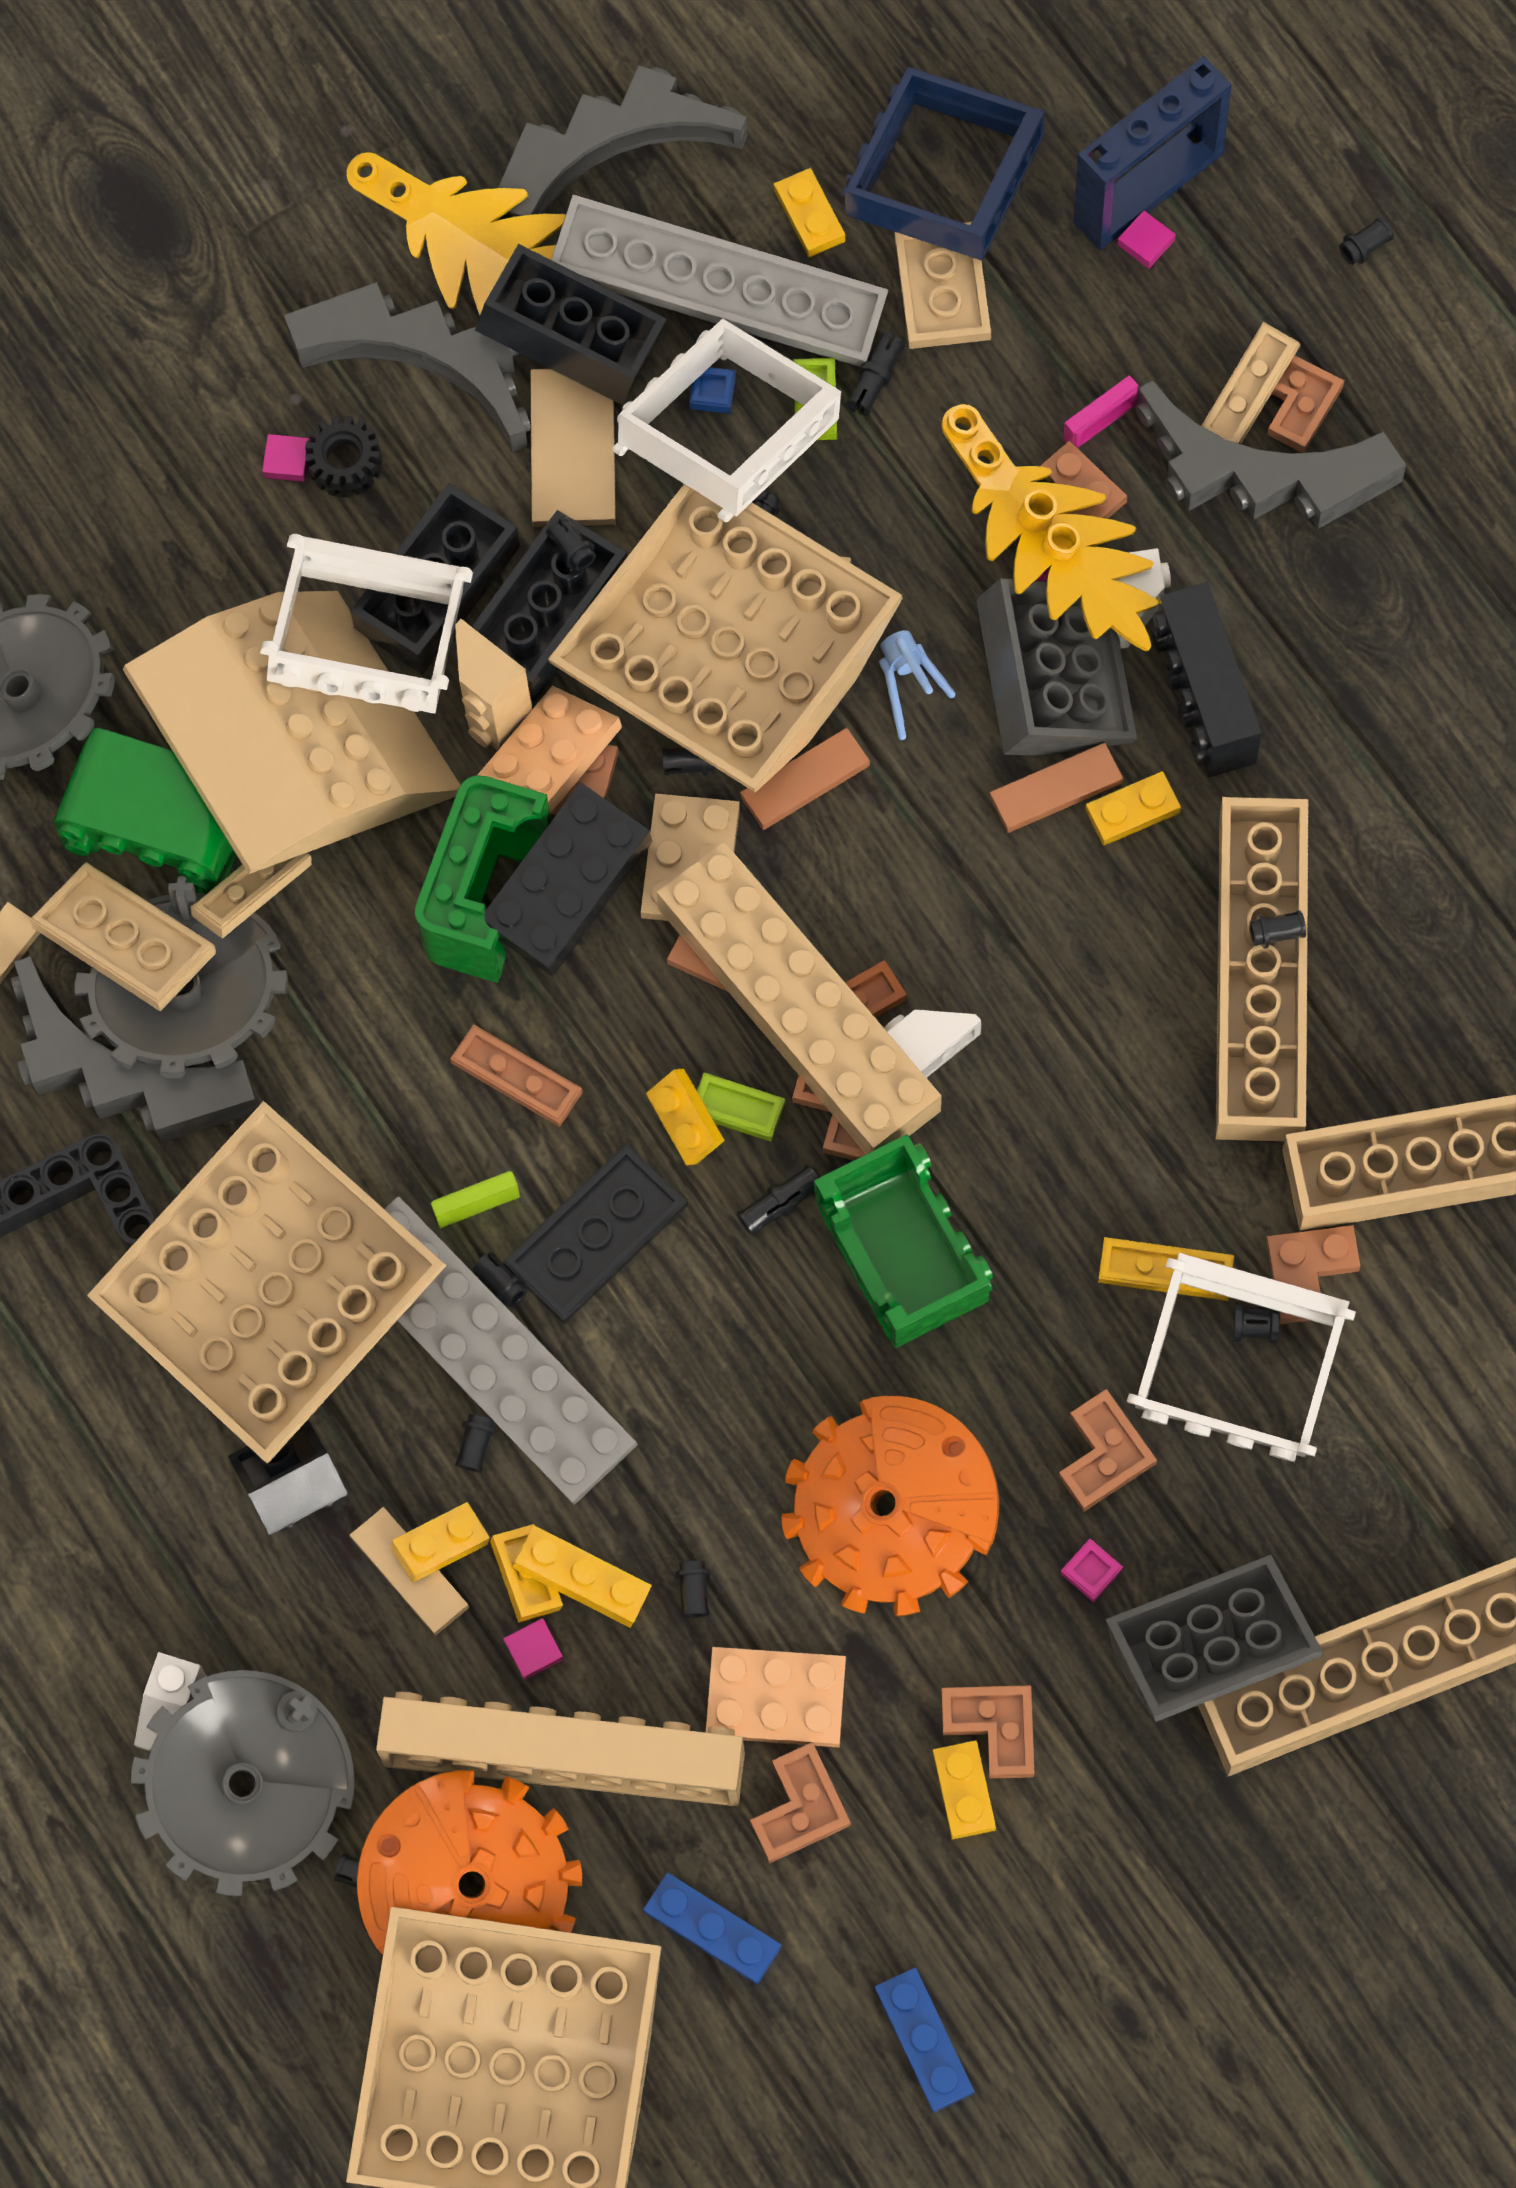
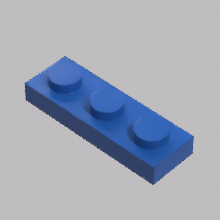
[643,1872,782,1985]
[875,1967,975,2113]

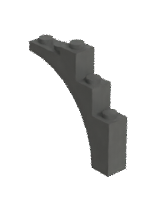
[496,65,748,221]
[284,282,531,453]
[1135,380,1406,529]
[11,957,258,1143]

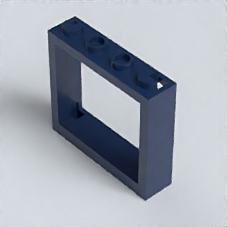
[1073,56,1232,250]
[841,67,1044,261]

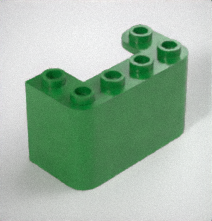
[53,728,236,894]
[415,775,551,983]
[814,1134,993,1349]

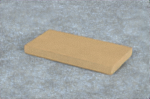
[531,369,616,527]
[30,862,216,1011]

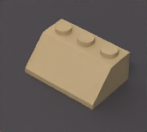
[455,619,532,751]

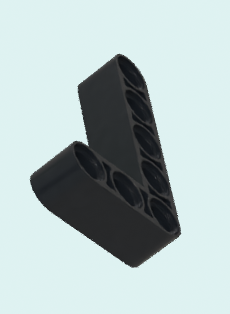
[0,1133,155,1250]

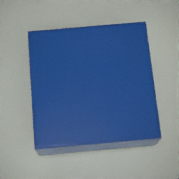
[689,367,736,414]

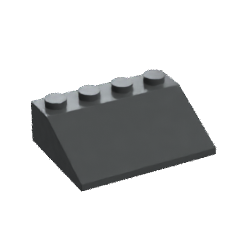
[976,578,1137,756]
[1106,1555,1323,1722]

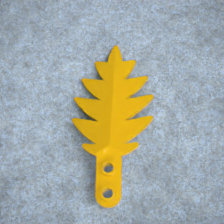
[347,152,566,315]
[941,404,1158,651]

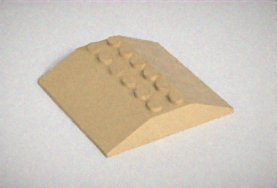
[548,484,903,792]
[123,591,461,874]
[87,1101,447,1464]
[346,1907,662,2188]

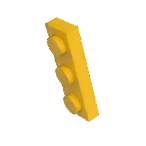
[512,1525,652,1628]

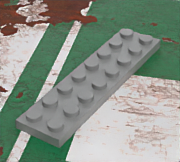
[552,195,888,367]
[385,1196,638,1505]

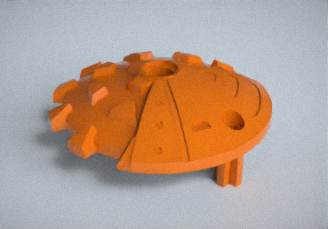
[781,1396,999,1617]
[357,1770,582,1955]

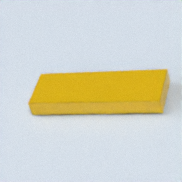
[1098,1237,1234,1301]

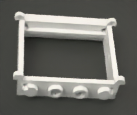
[613,319,841,522]
[260,534,473,714]
[1127,1253,1356,1462]

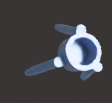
[879,630,955,740]

